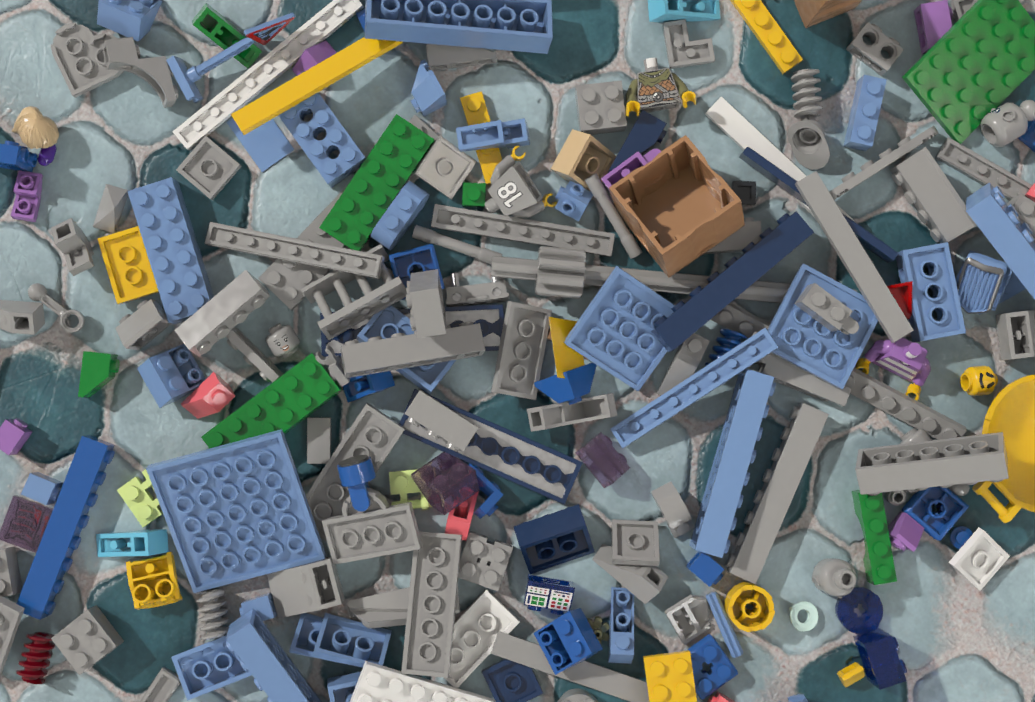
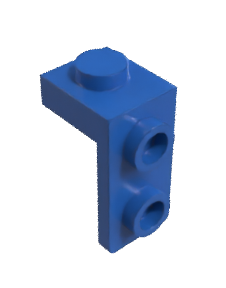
[462,463,503,519]

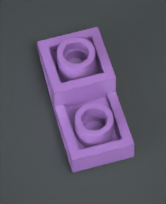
[11,171,43,222]

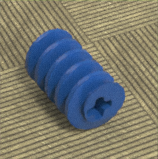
[705,329,748,367]

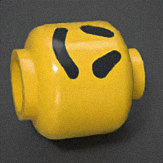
[960,366,998,396]

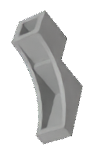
[102,37,178,108]
[527,393,617,432]

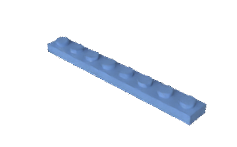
[610,328,779,448]

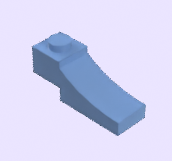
[456,118,530,152]

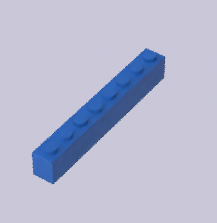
[16,435,115,620]

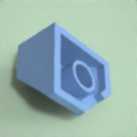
[411,59,447,117]

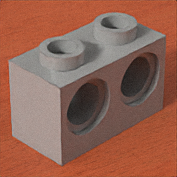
[846,22,904,76]

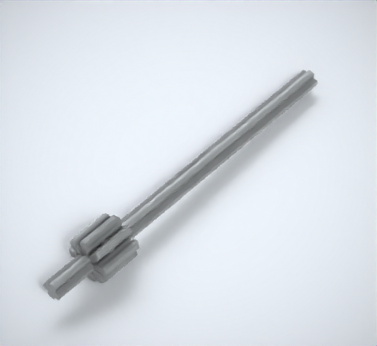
[490,246,857,303]

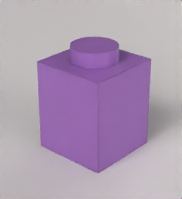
[0,418,32,455]

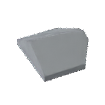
[665,595,710,645]

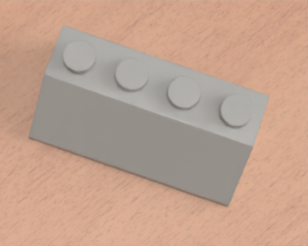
[890,147,976,243]
[174,270,270,357]

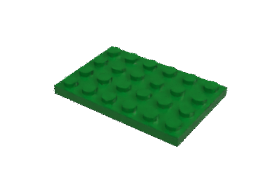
[902,0,1035,144]

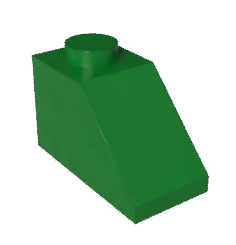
[78,351,120,398]

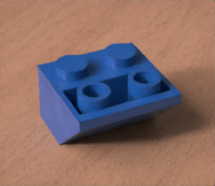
[534,608,603,675]

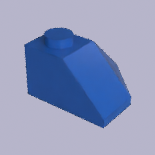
[534,362,597,405]

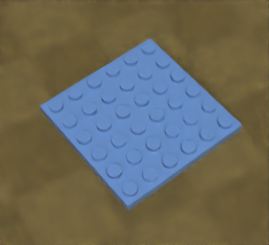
[146,429,326,593]

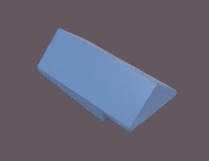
[289,613,392,668]

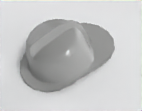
[787,117,830,170]

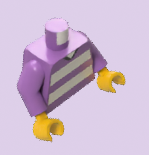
[855,337,931,400]

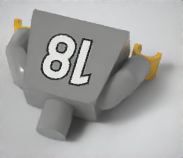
[485,146,557,218]

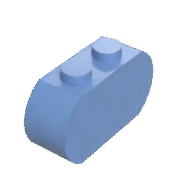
[371,181,429,250]

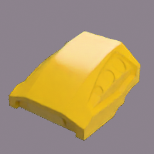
[126,552,183,609]

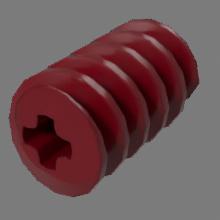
[16,632,55,684]

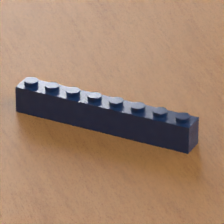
[651,211,814,352]

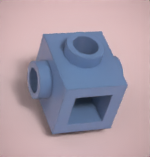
[555,180,593,222]

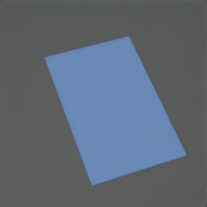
[227,118,294,172]

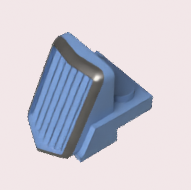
[955,250,1013,314]

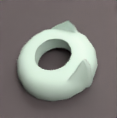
[789,601,819,632]

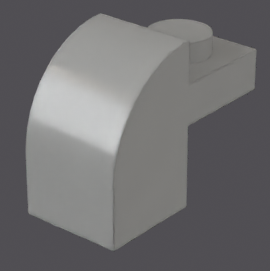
[51,218,94,276]
[651,482,695,538]

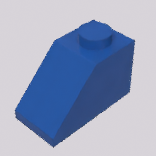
[342,371,395,403]

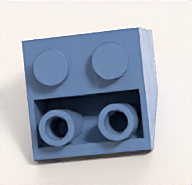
[97,0,162,42]
[137,344,206,408]

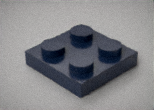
[482,659,543,702]

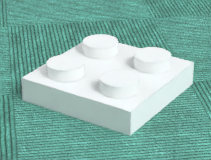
[949,527,1010,591]

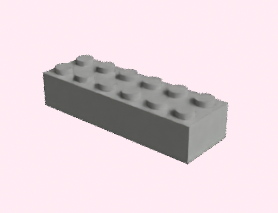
[855,432,1009,496]

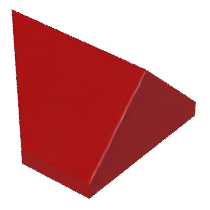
[887,281,913,319]

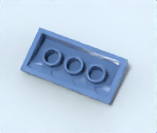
[356,305,456,396]
[171,635,252,701]

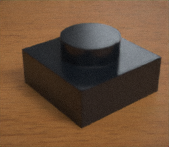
[732,181,756,205]

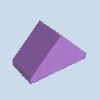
[292,41,337,76]

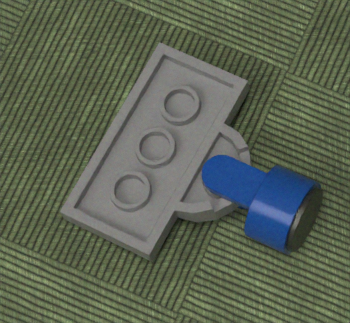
[322,455,423,565]

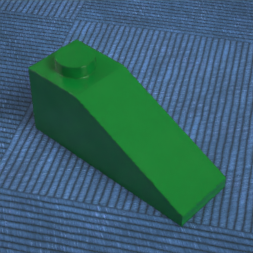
[192,3,262,69]

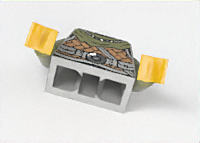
[625,58,696,116]

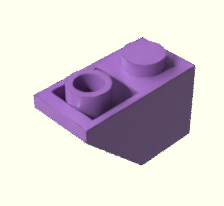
[888,511,924,552]

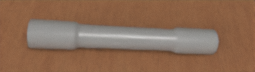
[585,173,642,259]
[412,225,502,264]

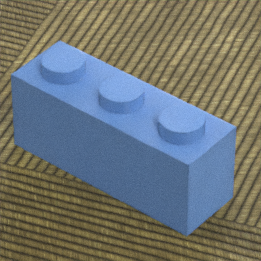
[843,75,887,151]

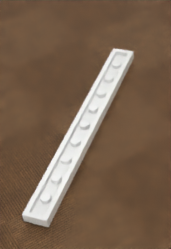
[173,0,364,150]

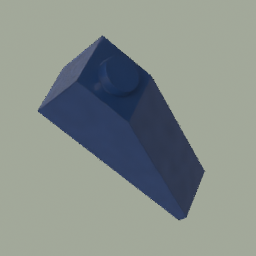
[608,110,667,173]

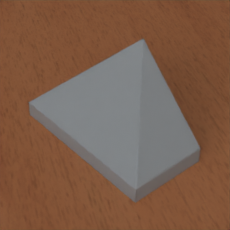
[93,184,128,233]

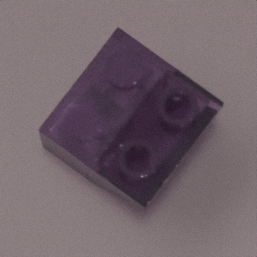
[411,452,479,515]

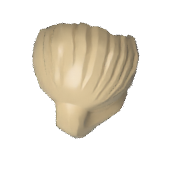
[12,106,59,149]

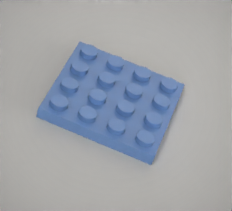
[767,264,878,389]
[564,266,675,392]

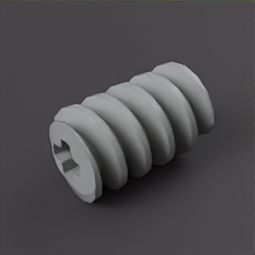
[791,69,823,119]
[195,589,229,640]

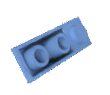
[608,587,634,664]

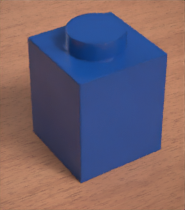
[686,551,725,587]

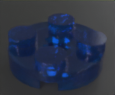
[835,587,883,634]

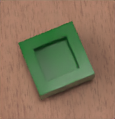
[462,183,486,207]

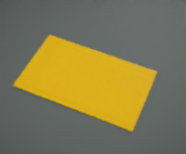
[549,317,585,378]

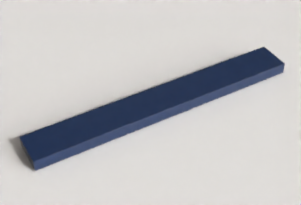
[739,147,898,263]

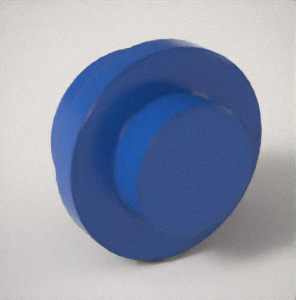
[950,526,973,549]

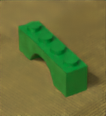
[852,490,897,585]

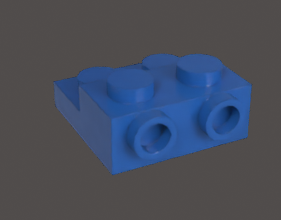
[0,141,37,172]

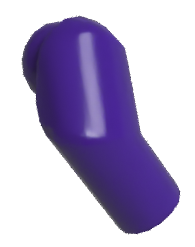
[37,144,57,166]

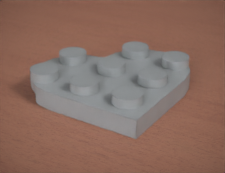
[51,23,124,98]

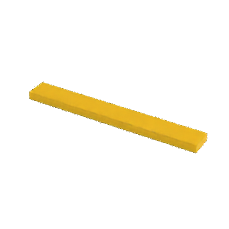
[231,37,403,135]

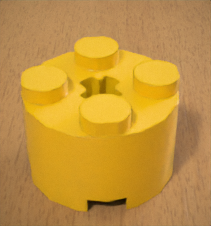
[724,582,775,632]

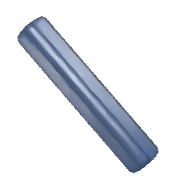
[706,591,743,658]

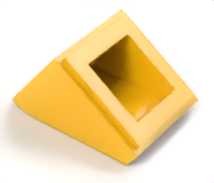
[837,662,865,687]

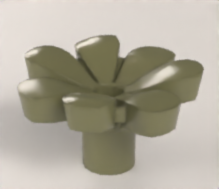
[587,616,609,644]

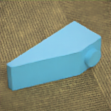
[648,0,721,23]
[96,529,169,557]

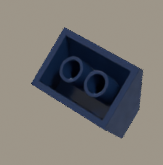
[513,504,595,574]

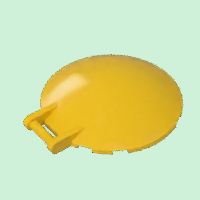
[972,375,1035,523]

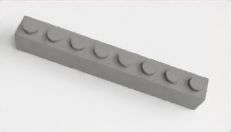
[726,403,829,584]

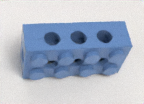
[278,93,366,188]
[896,242,966,343]

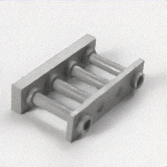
[301,244,407,340]

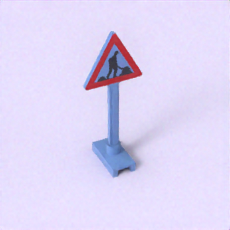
[166,12,296,103]

